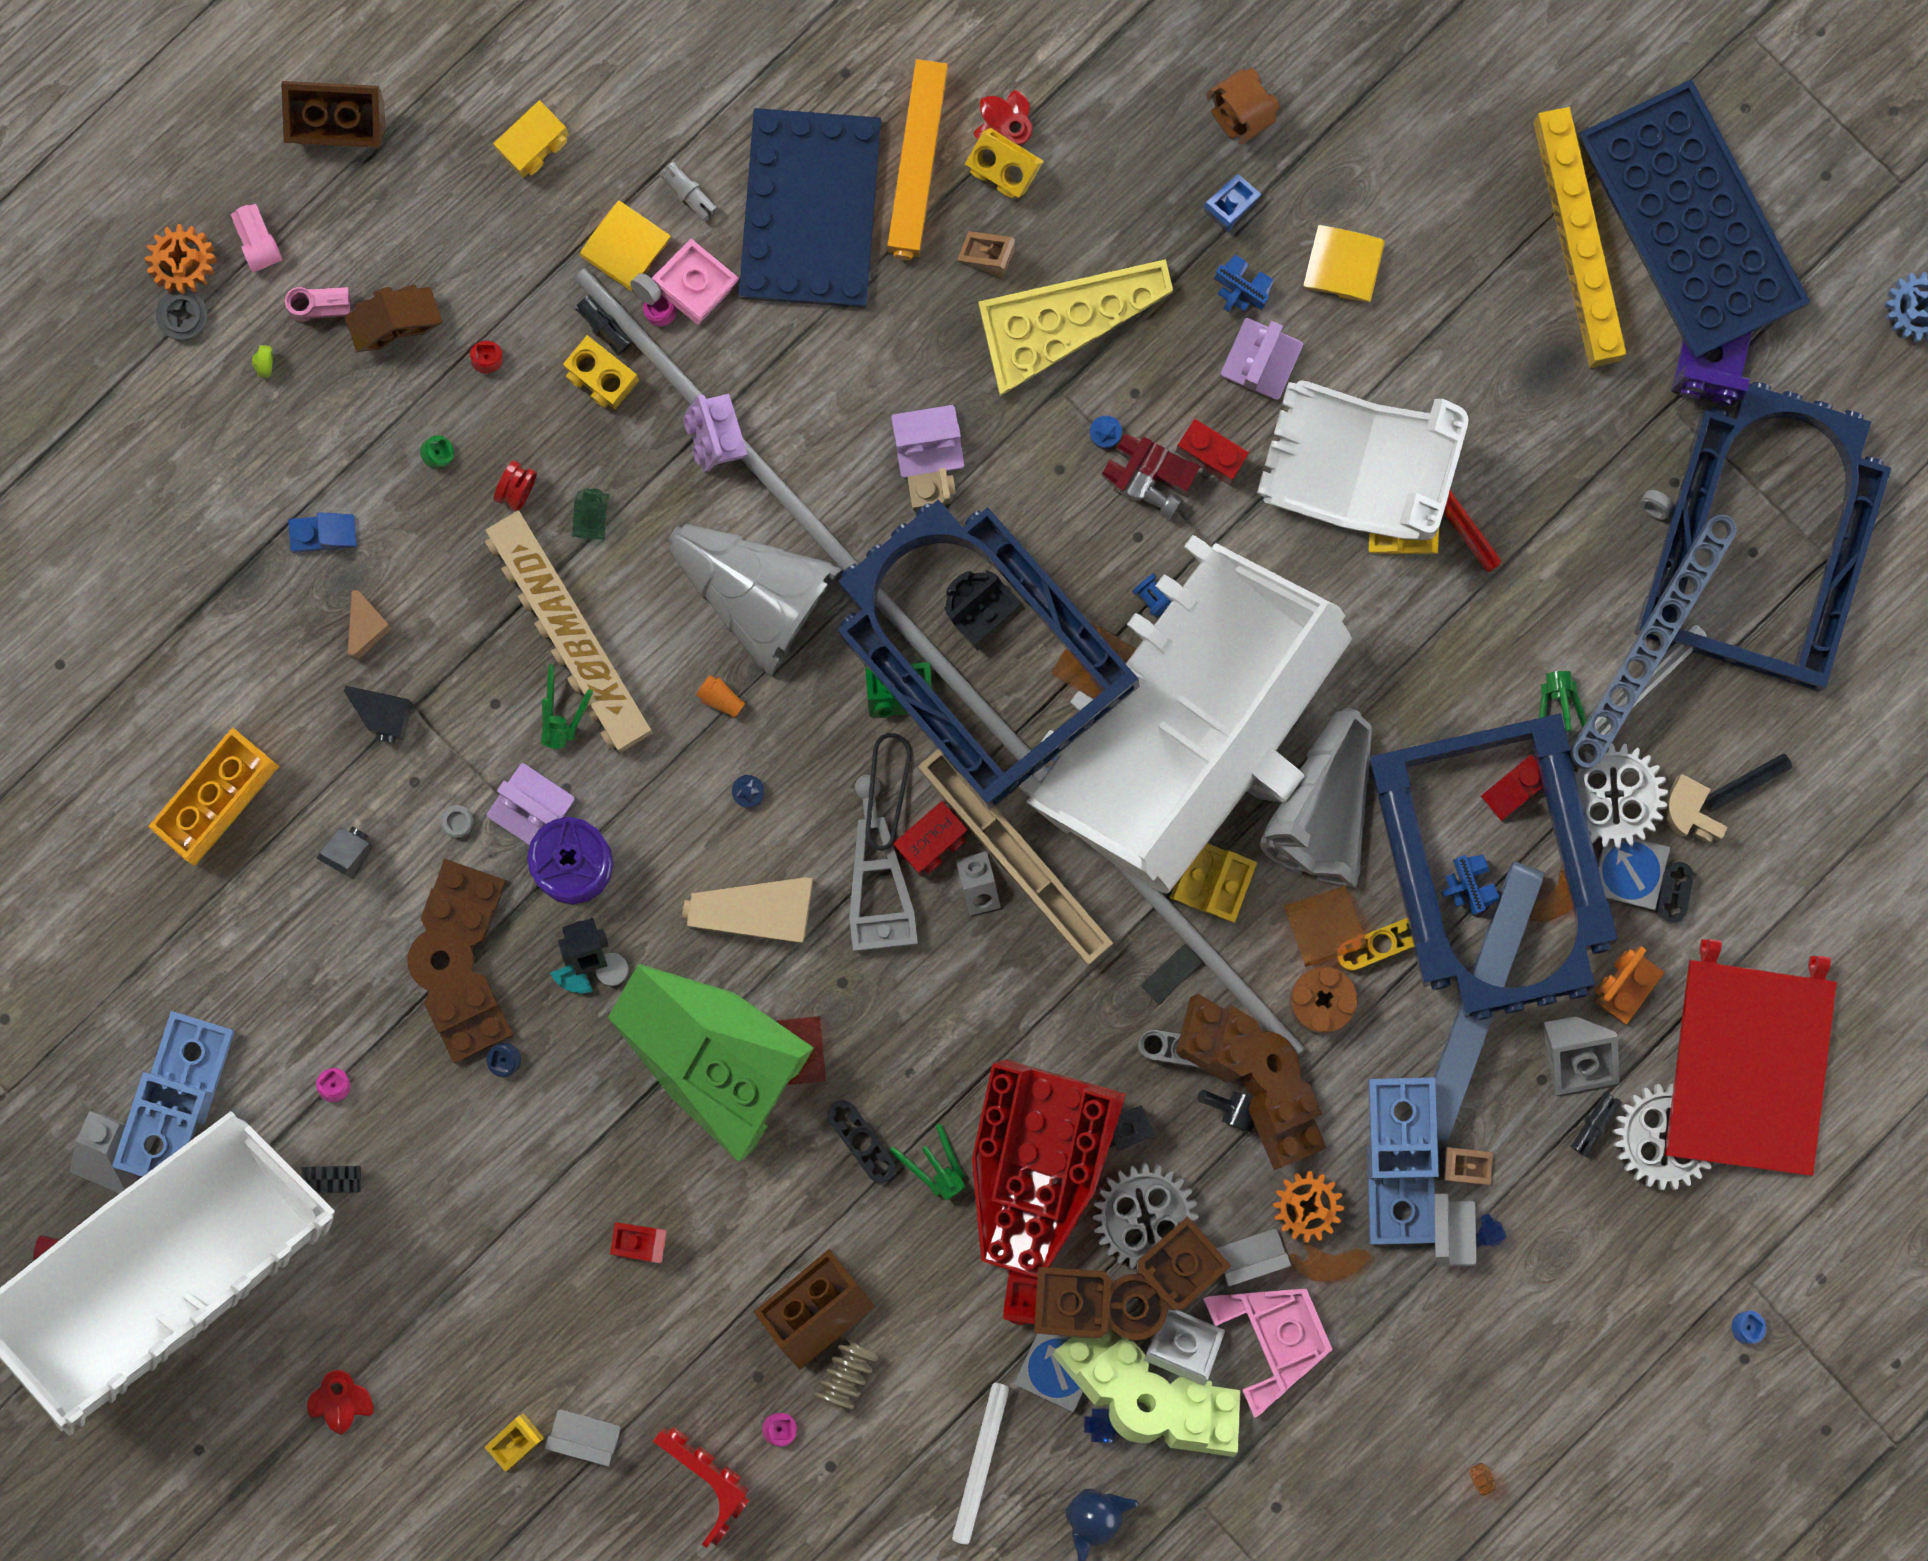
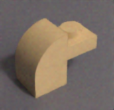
[1664,774,1728,843]

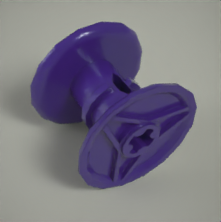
[527,817,614,905]

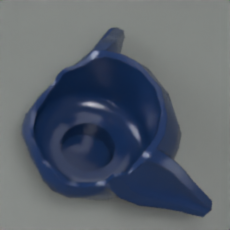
[1066,1489,1139,1561]

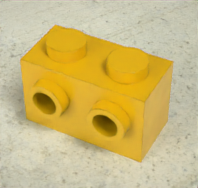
[493,100,569,178]

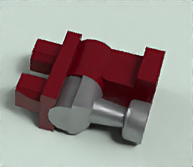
[1101,433,1201,520]

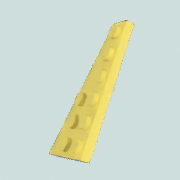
[978,259,1173,396]

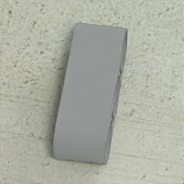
[1138,1030,1202,1069]

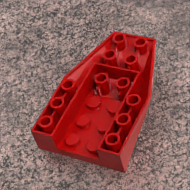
[972,1059,1126,1278]

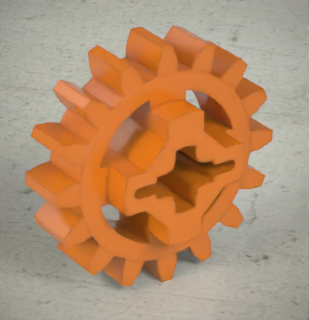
[145,224,217,295]
[1272,1171,1344,1242]

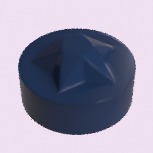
[732,775,764,808]
[487,1043,521,1077]

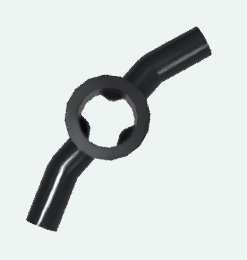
[1197,1090,1255,1133]

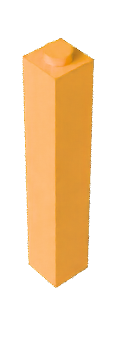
[887,59,948,260]

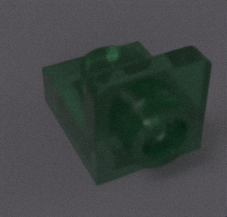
[572,488,610,540]

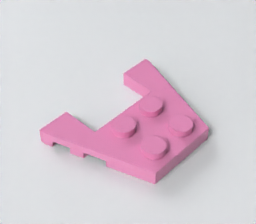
[1203,1288,1333,1418]

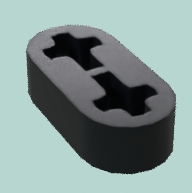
[1656,862,1694,923]

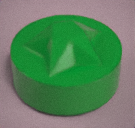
[420,435,454,469]

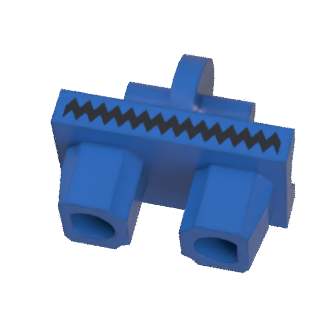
[1214,255,1274,313]
[1441,855,1499,915]

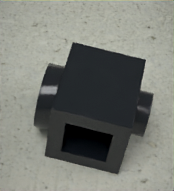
[558,918,609,976]
[1109,1105,1155,1151]

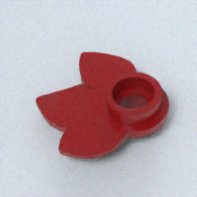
[973,90,1033,145]
[307,1370,374,1435]

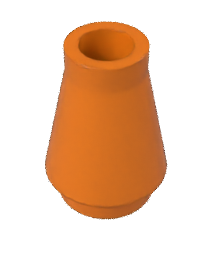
[695,674,745,718]

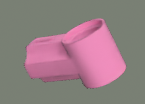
[231,204,283,273]
[285,287,350,322]

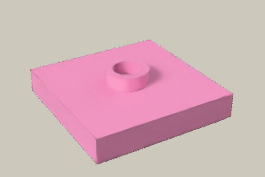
[651,239,740,325]

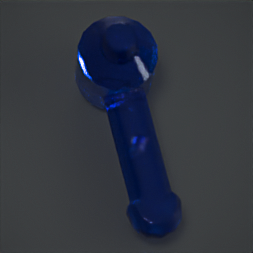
[1476,1213,1507,1248]

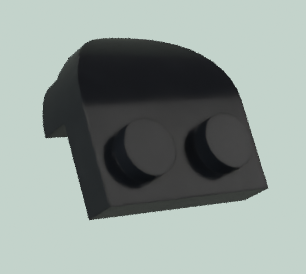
[944,570,1026,651]

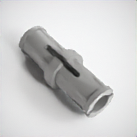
[660,162,718,222]

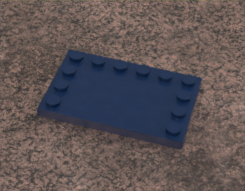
[739,108,881,308]

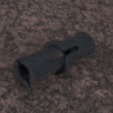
[574,295,633,356]
[1570,1091,1622,1158]

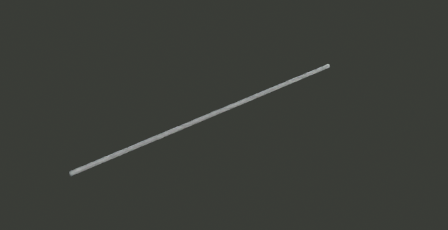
[574,268,1304,1055]

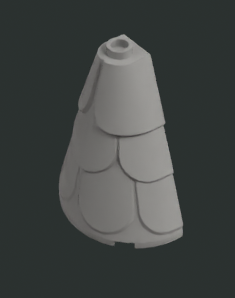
[667,524,843,677]
[1260,708,1372,887]

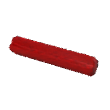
[1443,490,1501,572]

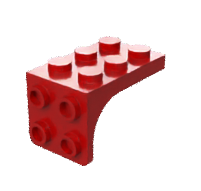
[653,1427,750,1548]

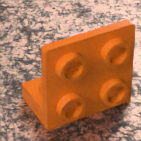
[1593,946,1665,1025]

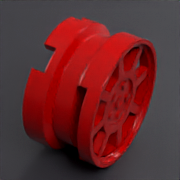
[493,460,537,512]

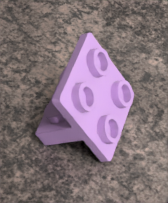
[1221,318,1303,401]
[683,394,747,472]
[891,405,964,478]
[487,763,575,845]

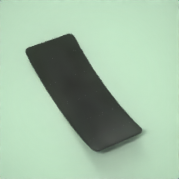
[1141,944,1202,1003]

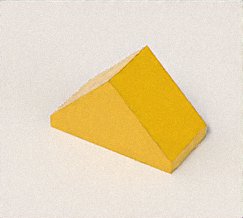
[485,1413,545,1472]

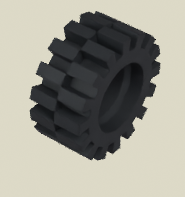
[301,1166,361,1193]

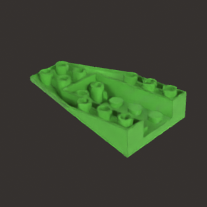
[608,964,814,1162]

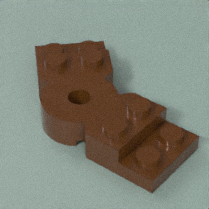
[407,858,514,1063]
[1176,994,1327,1170]
[1034,1216,1231,1341]

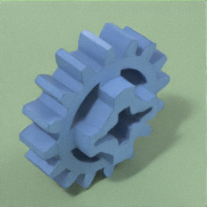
[1884,272,1928,343]

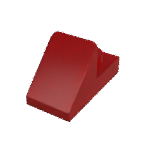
[1480,755,1542,821]
[610,1222,667,1263]

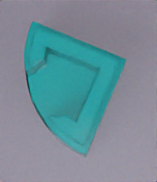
[550,965,593,994]

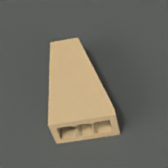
[682,877,814,945]

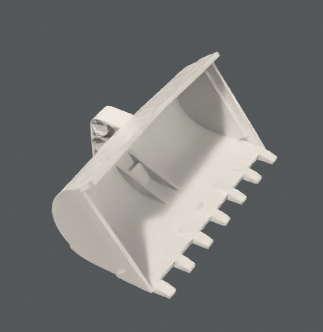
[1019,535,1352,893]
[0,1111,335,1436]

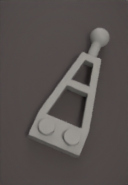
[849,774,918,952]

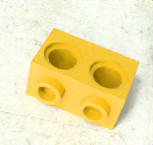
[965,128,1044,198]
[563,335,639,410]

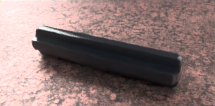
[1704,754,1792,812]

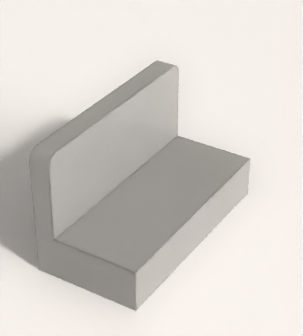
[1435,1194,1477,1267]
[1216,1229,1291,1286]
[545,1409,621,1466]

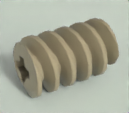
[814,1338,879,1413]

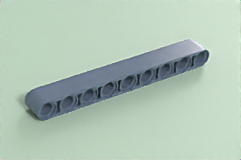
[1570,515,1737,769]
[1433,861,1544,1143]

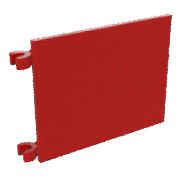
[1665,939,1837,1176]

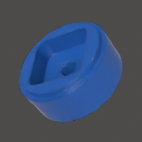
[1089,415,1122,449]
[1732,1311,1766,1345]

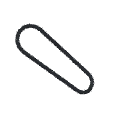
[865,733,912,851]

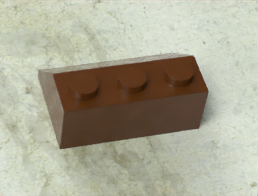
[281,81,385,148]
[754,1249,876,1370]

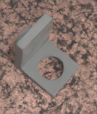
[956,852,1001,916]

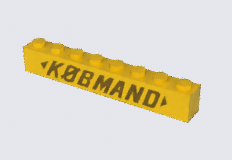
[1533,107,1626,368]

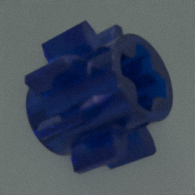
[1084,1408,1120,1443]

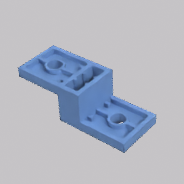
[112,1011,235,1177]
[1366,1078,1439,1244]

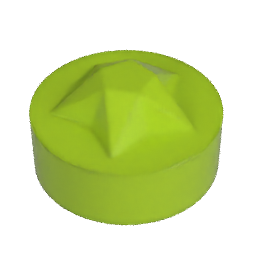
[252,345,273,378]

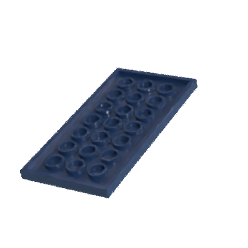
[1577,79,1810,360]

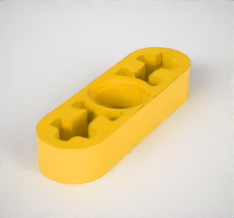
[1336,918,1414,971]

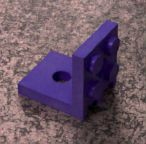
[1671,333,1751,406]

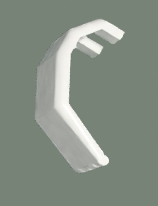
[1257,381,1468,540]

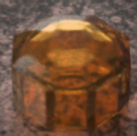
[1468,1462,1496,1496]

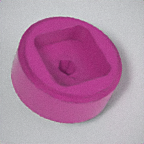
[643,295,677,326]
[316,1068,351,1102]
[762,1413,797,1446]

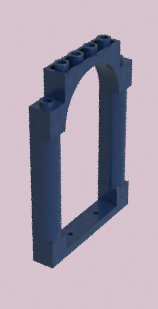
[1634,382,1891,692]
[838,499,1140,811]
[1370,713,1618,1021]

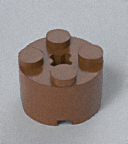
[1207,68,1280,145]
[1289,967,1357,1034]

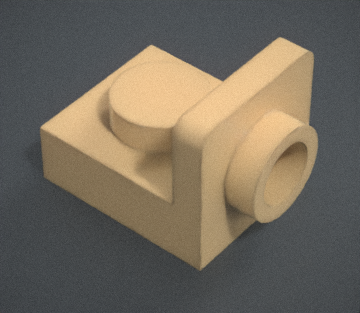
[907,468,956,510]

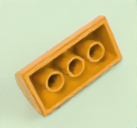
[148,727,280,866]

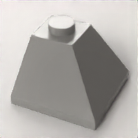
[1544,1016,1620,1096]
[69,1111,157,1194]

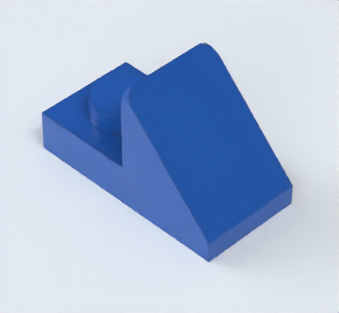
[1203,174,1262,232]
[288,512,357,553]

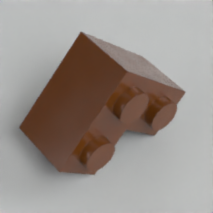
[344,285,443,352]

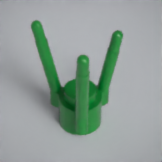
[540,664,593,749]
[1539,671,1587,732]
[890,1124,966,1201]

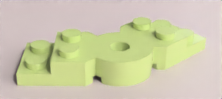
[1052,1330,1240,1457]

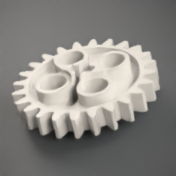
[1574,743,1668,849]
[1612,1084,1711,1190]

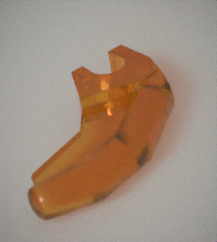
[1530,865,1573,921]
[1288,1243,1370,1281]

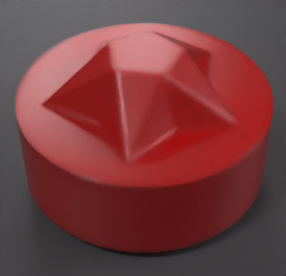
[470,341,503,373]

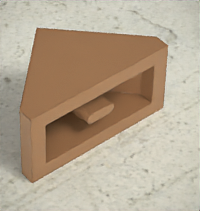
[957,231,1015,279]
[348,590,393,659]
[1439,1147,1493,1185]

